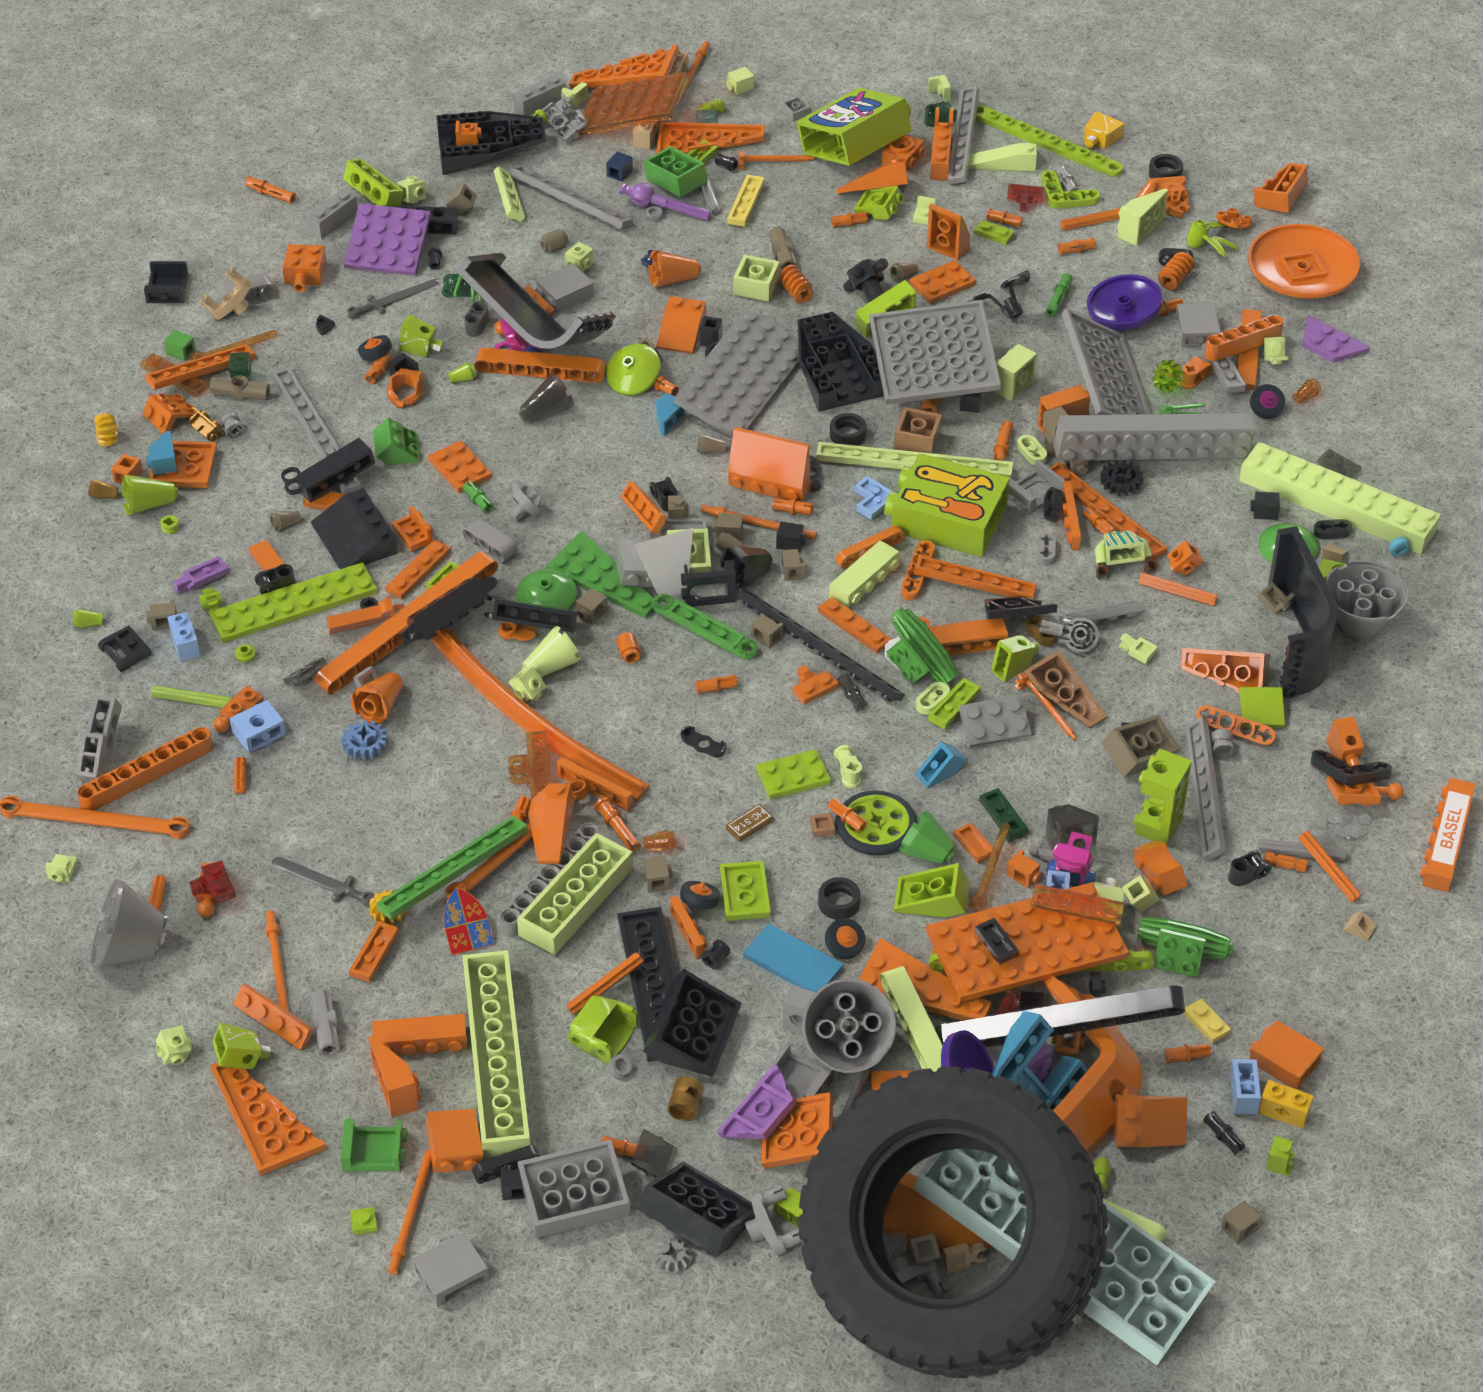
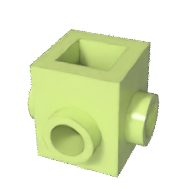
[397,176,426,204]
[565,242,594,272]
[508,666,547,702]
[156,1025,192,1065]

